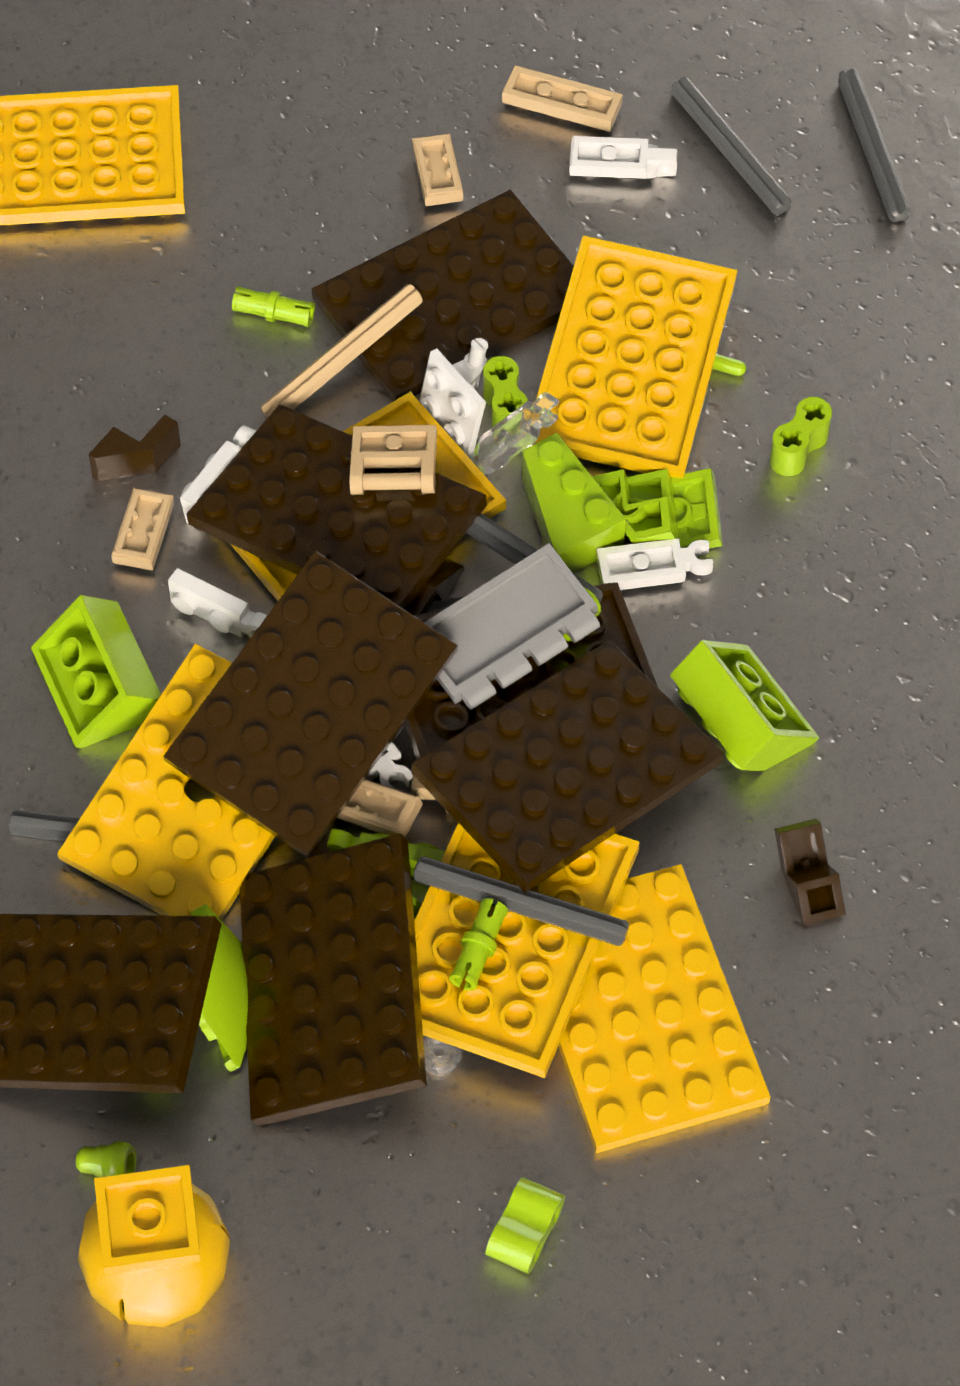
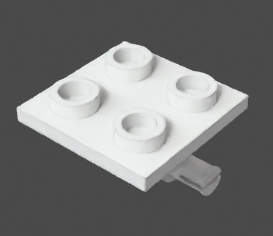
[419,338,488,458]

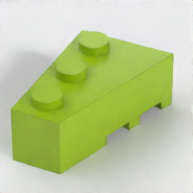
[522,433,626,573]

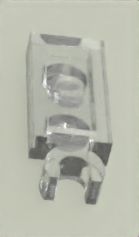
[473,392,559,477]

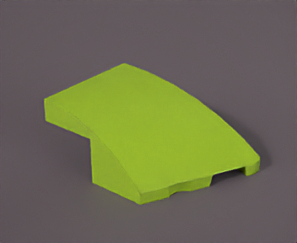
[592,468,723,549]
[190,904,248,1072]

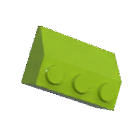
[31,595,161,748]
[670,640,820,771]

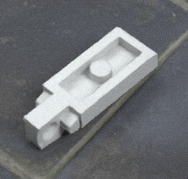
[569,136,677,179]

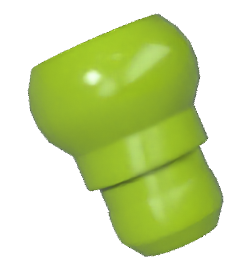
[76,1141,137,1178]

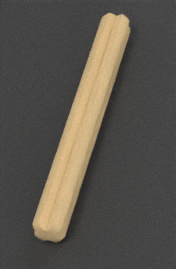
[261,284,423,418]

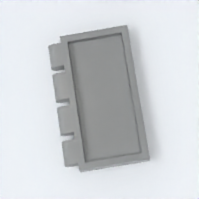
[424,543,600,710]

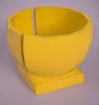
[78,1165,230,1327]

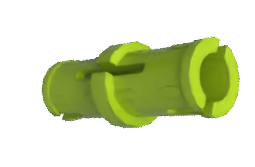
[232,286,315,327]
[449,898,508,991]

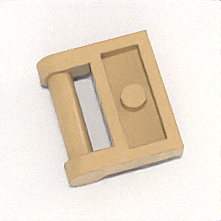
[350,425,437,495]

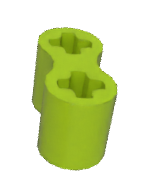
[483,356,528,441]
[770,397,832,476]
[485,1177,565,1274]

